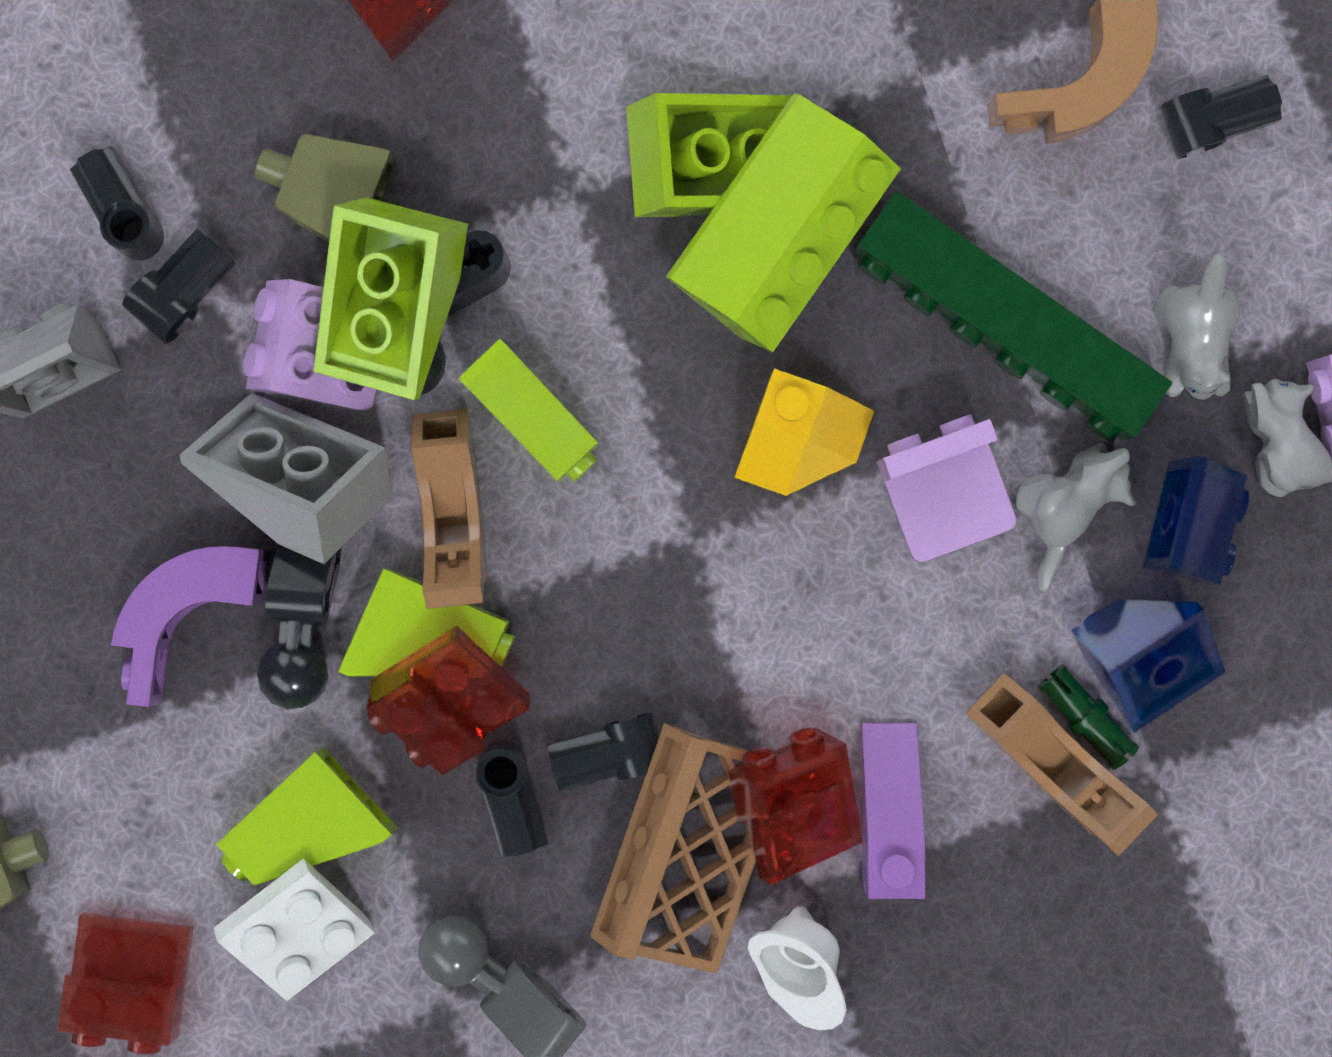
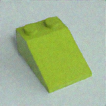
[626,93,803,218]
[313,197,468,401]

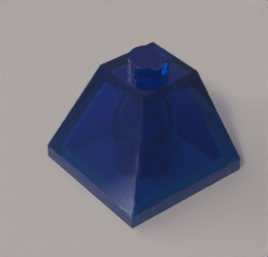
[1072,599,1225,733]

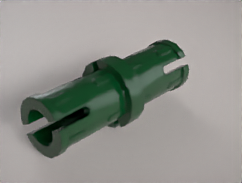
[1037,664,1139,770]

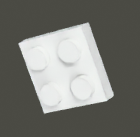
[214,858,375,1001]

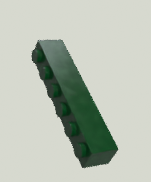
[853,191,1173,442]

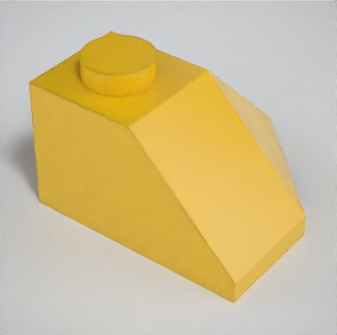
[734,368,875,496]

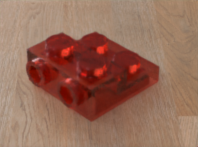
[366,625,530,775]
[728,728,863,885]
[57,912,193,1054]

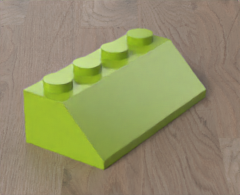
[666,93,901,352]

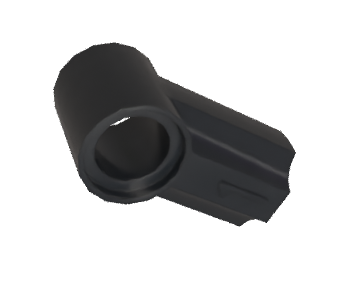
[1161,74,1282,159]
[70,146,164,260]
[122,229,236,344]
[547,713,658,791]
[475,741,548,857]

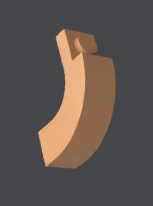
[988,0,1158,144]
[411,408,487,609]
[965,673,1158,856]

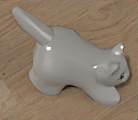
[1154,253,1240,400]
[1243,379,1332,497]
[1015,443,1136,593]

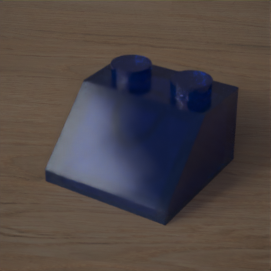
[1142,456,1250,585]

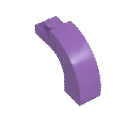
[111,546,269,707]

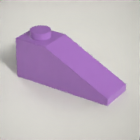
[861,723,925,899]

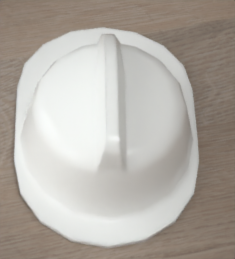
[748,906,847,1030]

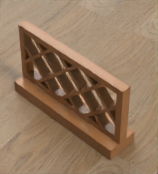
[590,723,789,974]

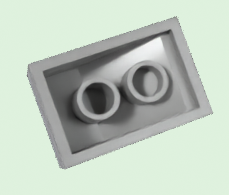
[0,303,122,419]
[179,393,392,564]

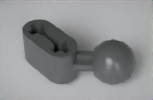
[418,915,586,1057]

